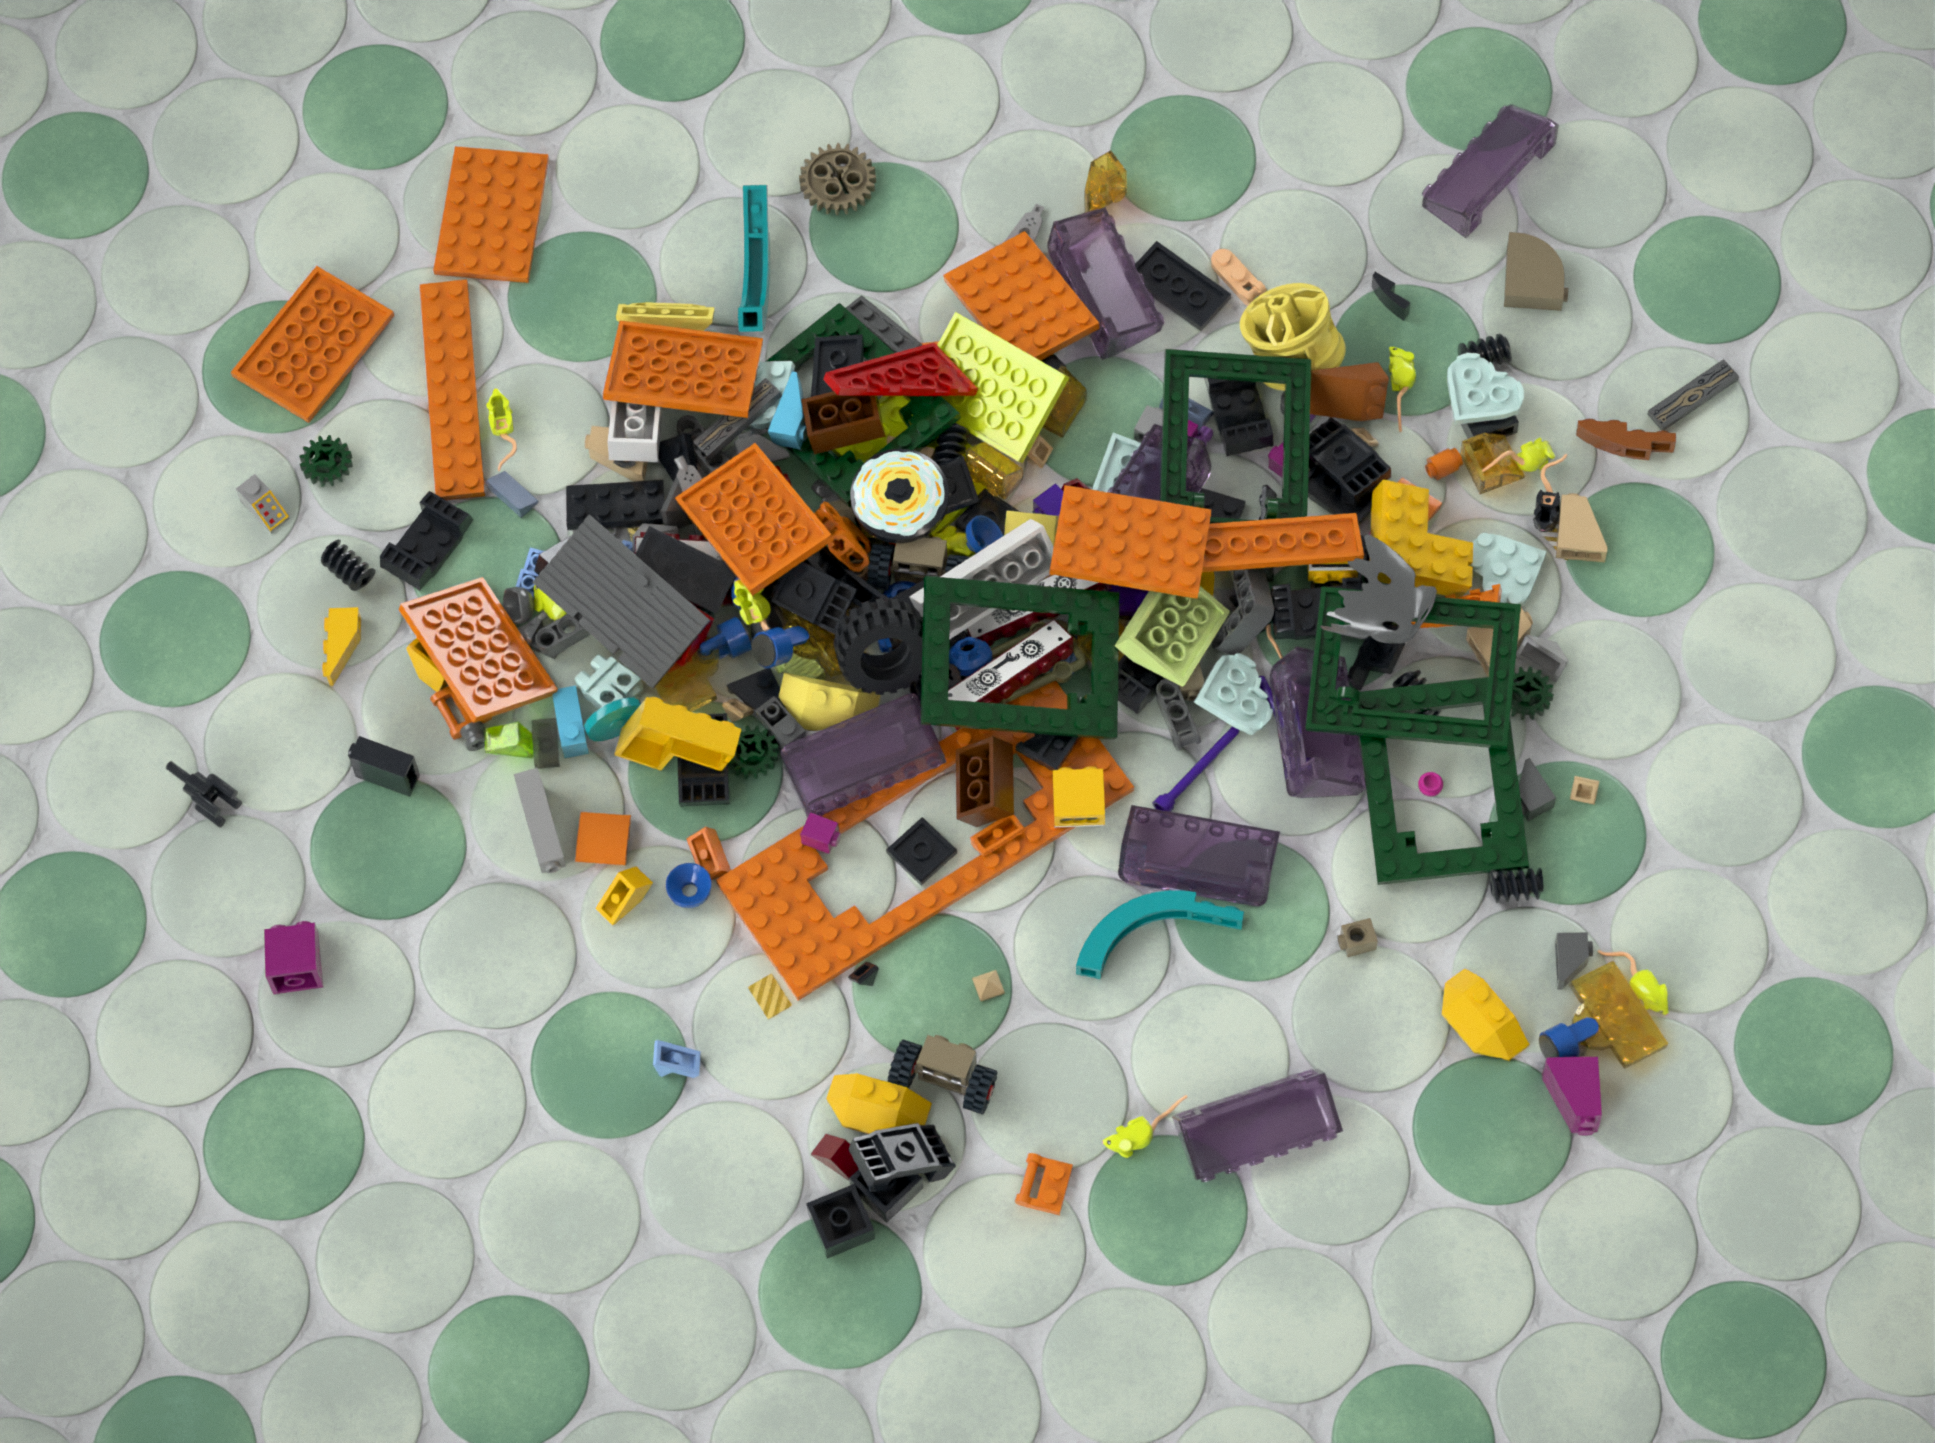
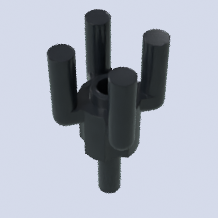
[166,761,242,828]

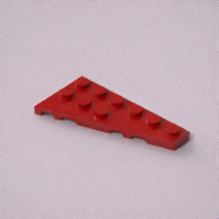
[823,342,978,396]

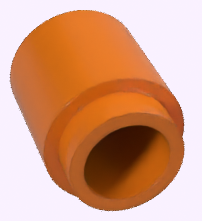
[1425,448,1463,480]

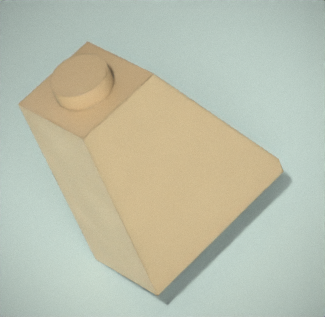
[585,426,648,482]
[1556,493,1607,563]
[1466,607,1533,677]

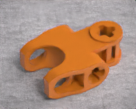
[814,501,871,572]

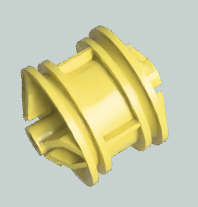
[1240,283,1346,391]

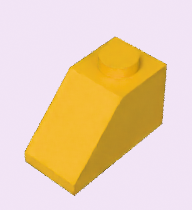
[406,638,448,692]
[595,866,653,925]

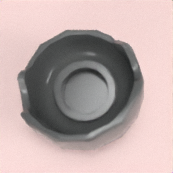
[503,587,535,624]

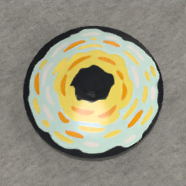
[850,448,949,543]

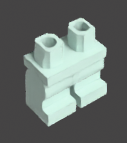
[575,654,644,709]

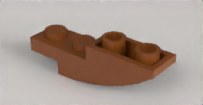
[1576,418,1676,460]

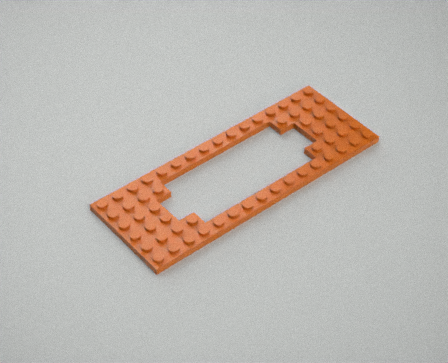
[716,681,1134,1001]

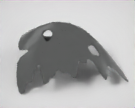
[1320,534,1437,643]

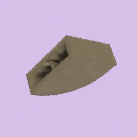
[1504,232,1569,311]

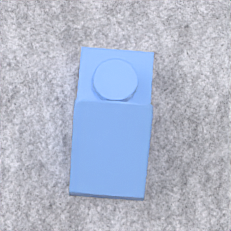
[653,1040,701,1078]

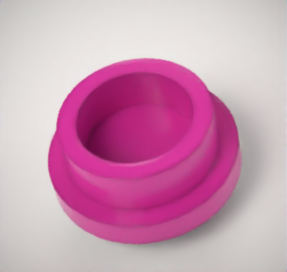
[1418,772,1443,797]

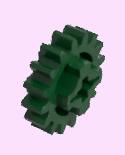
[299,435,353,487]
[1511,666,1554,720]
[728,725,779,779]

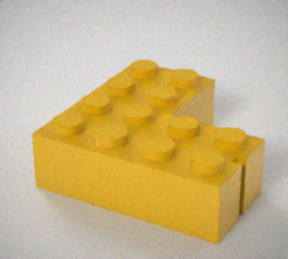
[1369,479,1473,598]
[614,697,741,771]

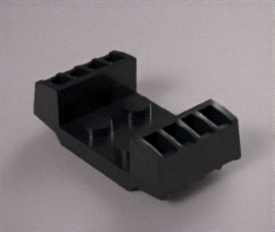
[1204,378,1274,457]
[1309,417,1391,505]
[380,491,474,591]
[760,562,859,634]
[1270,578,1363,640]
[1118,655,1166,714]
[677,713,730,807]
[849,1123,956,1192]

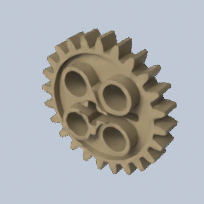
[799,143,876,215]

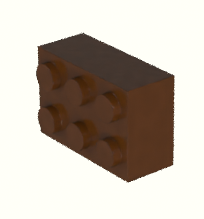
[801,391,886,454]
[956,736,1014,827]

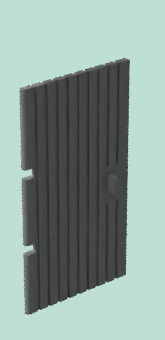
[533,515,711,689]

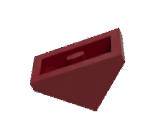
[811,1134,859,1181]

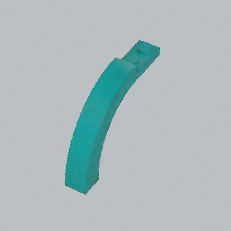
[738,185,770,332]
[1076,890,1244,979]

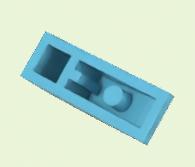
[768,371,808,449]
[552,685,589,758]

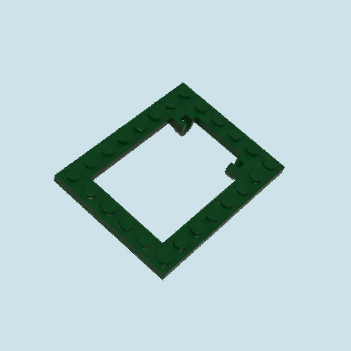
[765,303,961,508]
[1160,349,1311,524]
[921,576,1119,740]
[1305,587,1521,749]
[1358,677,1529,885]

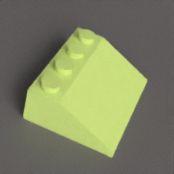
[1115,586,1230,686]

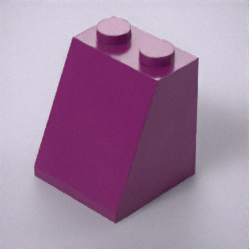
[264,921,324,995]
[1542,1056,1602,1136]

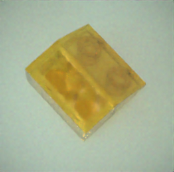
[1084,150,1127,218]
[1042,365,1087,438]
[1460,433,1525,494]
[965,442,1023,500]

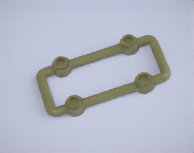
[991,619,1087,704]

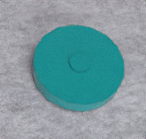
[584,697,641,741]

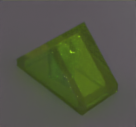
[484,722,534,759]

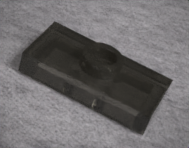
[531,718,560,769]

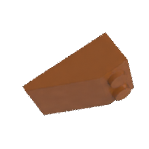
[1310,362,1389,421]

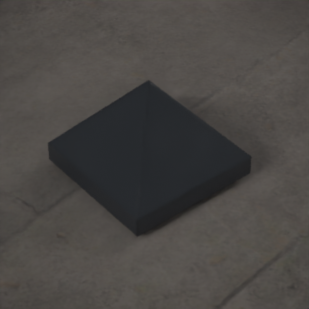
[848,962,879,986]

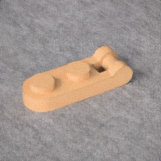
[1211,249,1267,306]

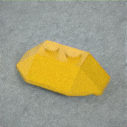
[1442,968,1530,1061]
[826,1073,932,1134]

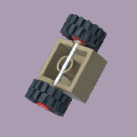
[867,537,969,590]
[888,1035,998,1115]

